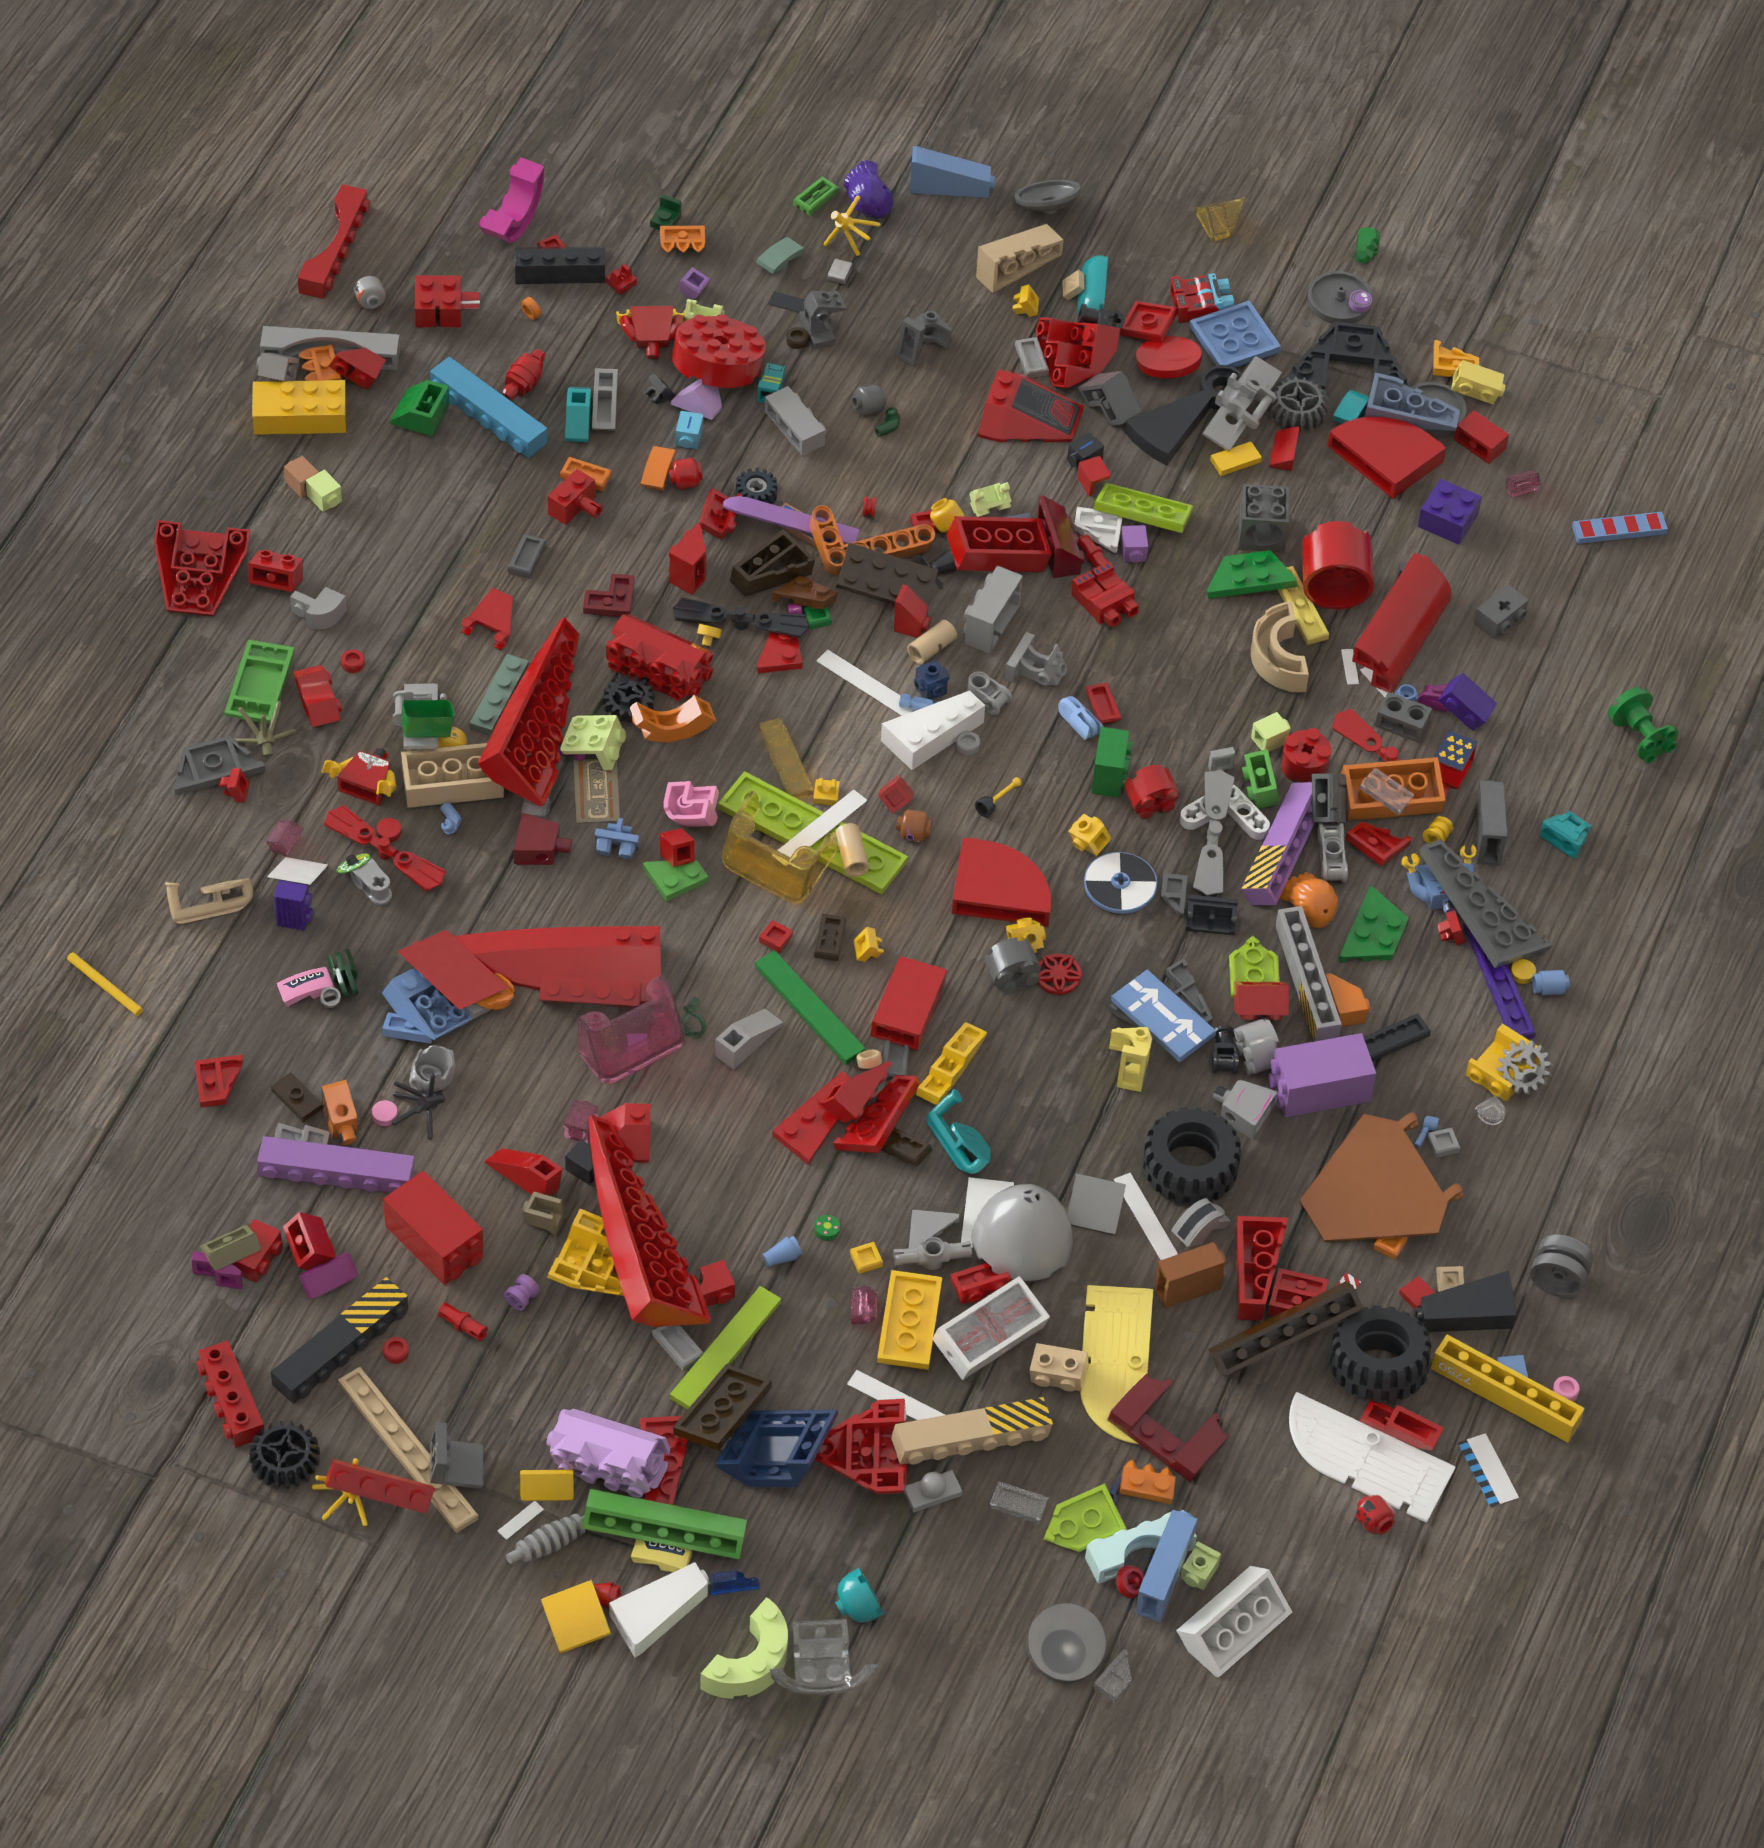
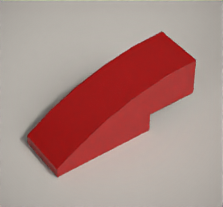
[1360,1398,1444,1450]

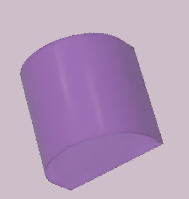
[679,267,711,299]

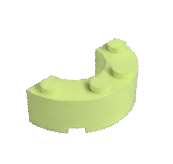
[700,1597,788,1699]

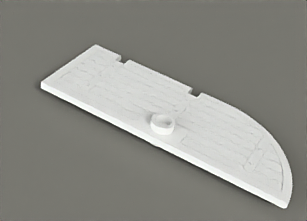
[1289,1392,1456,1523]

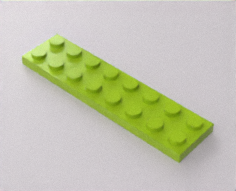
[718,771,908,894]

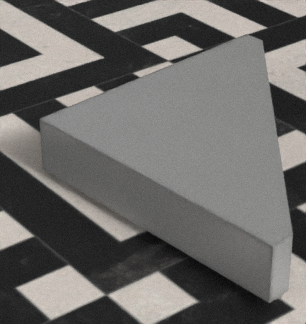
[909,1210,959,1248]

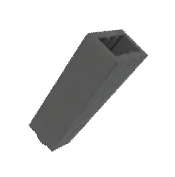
[1477,780,1507,866]

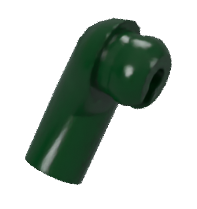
[874,407,900,437]

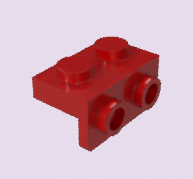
[698,488,742,540]
[950,1263,1010,1304]

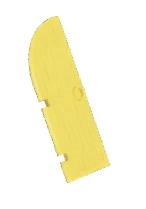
[1080,1285,1153,1444]

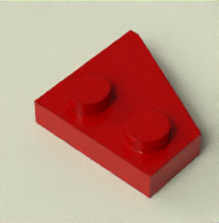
[757,632,803,674]
[1345,822,1412,866]

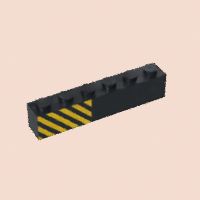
[271,1277,409,1404]

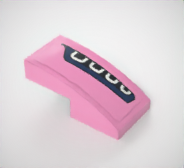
[277,967,335,1007]

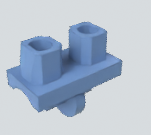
[595,818,641,860]

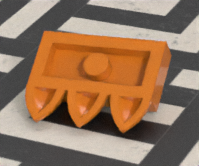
[660,226,705,253]
[298,345,341,381]
[1119,1459,1176,1504]

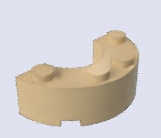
[1251,601,1309,692]

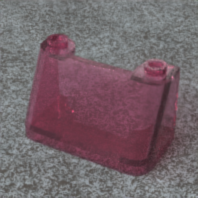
[578,975,684,1083]

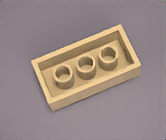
[401,743,504,808]

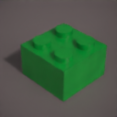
[1091,727,1133,798]

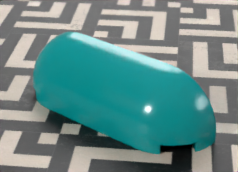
[1077,255,1108,314]

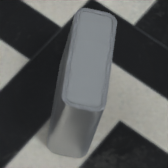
[827,258,852,285]

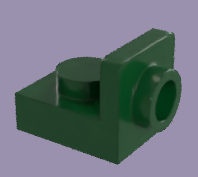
[650,194,682,230]

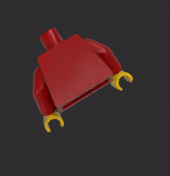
[616,306,686,359]

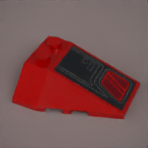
[978,369,1084,442]

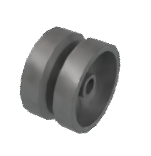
[1530,1235,1594,1298]

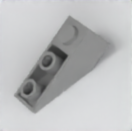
[715,1009,784,1070]

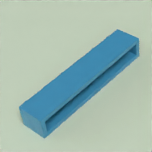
[430,357,548,458]

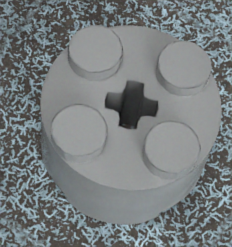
[1234,1018,1279,1076]

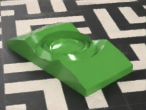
[224,640,295,724]

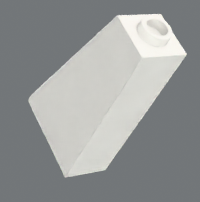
[609,1562,710,1658]

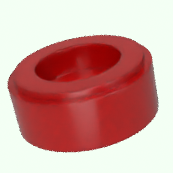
[341,650,365,673]
[377,818,401,842]
[383,1337,409,1364]

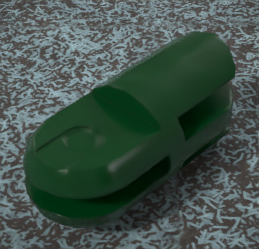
[327,949,359,998]

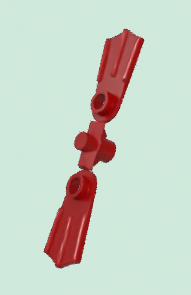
[1331,708,1450,799]
[324,805,446,892]

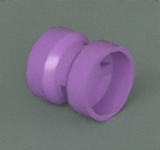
[504,1274,540,1310]

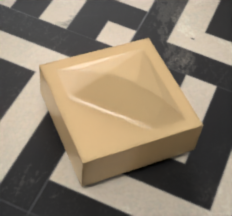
[1062,270,1084,301]
[1436,1266,1464,1292]

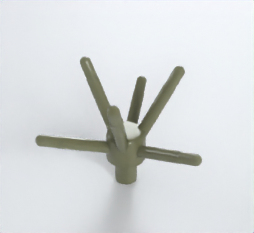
[233,701,296,757]

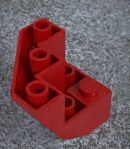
[1036,317,1120,388]

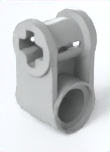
[967,672,1012,716]
[350,859,392,905]

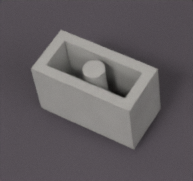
[256,353,300,381]

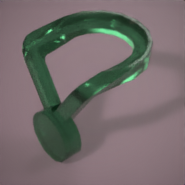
[678,997,707,1038]

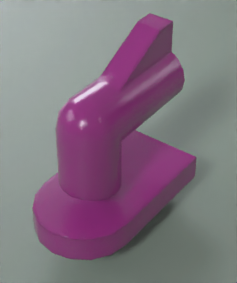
[1418,684,1448,712]

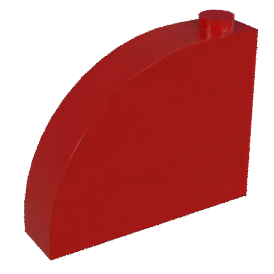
[1328,417,1446,499]
[952,838,1051,927]

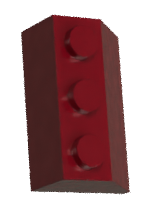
[1037,495,1085,579]

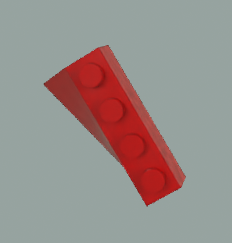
[1235,1216,1289,1320]

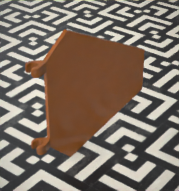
[1300,1112,1463,1242]

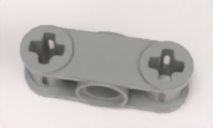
[1317,823,1348,883]

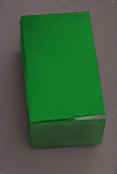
[401,700,454,738]

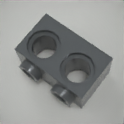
[1375,692,1432,743]

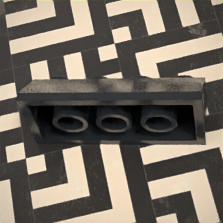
[515,246,605,284]

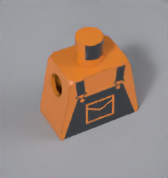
[322,1080,357,1145]

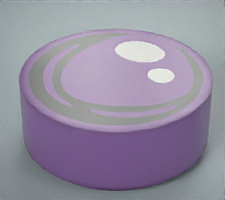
[1349,290,1372,313]

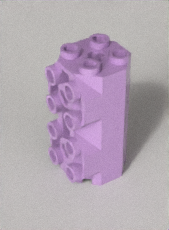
[547,1409,670,1498]

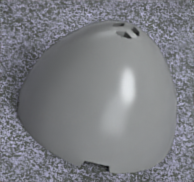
[971,1184,1073,1281]

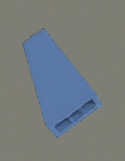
[910,146,995,198]
[1136,1509,1197,1623]

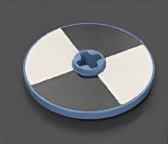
[1084,852,1157,914]

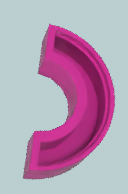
[479,157,545,243]

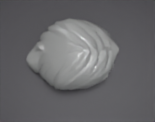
[409,1045,456,1092]

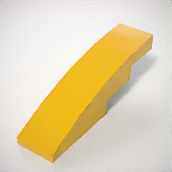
[916,1022,987,1105]

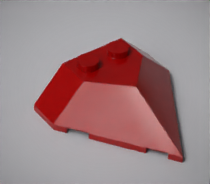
[814,1398,908,1494]

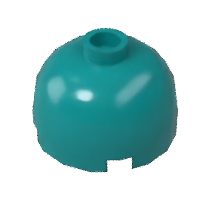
[835,1568,885,1623]

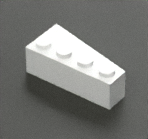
[881,691,985,770]

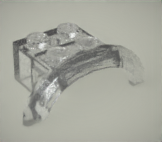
[770,1619,878,1695]

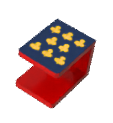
[1434,730,1478,790]

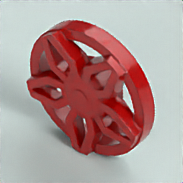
[1037,954,1082,995]

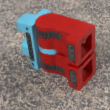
[1170,273,1234,324]

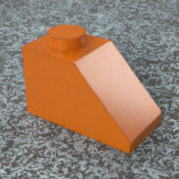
[1326,973,1370,1027]

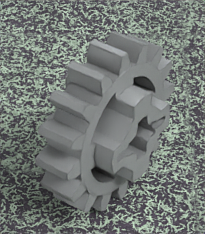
[1497,1040,1553,1095]

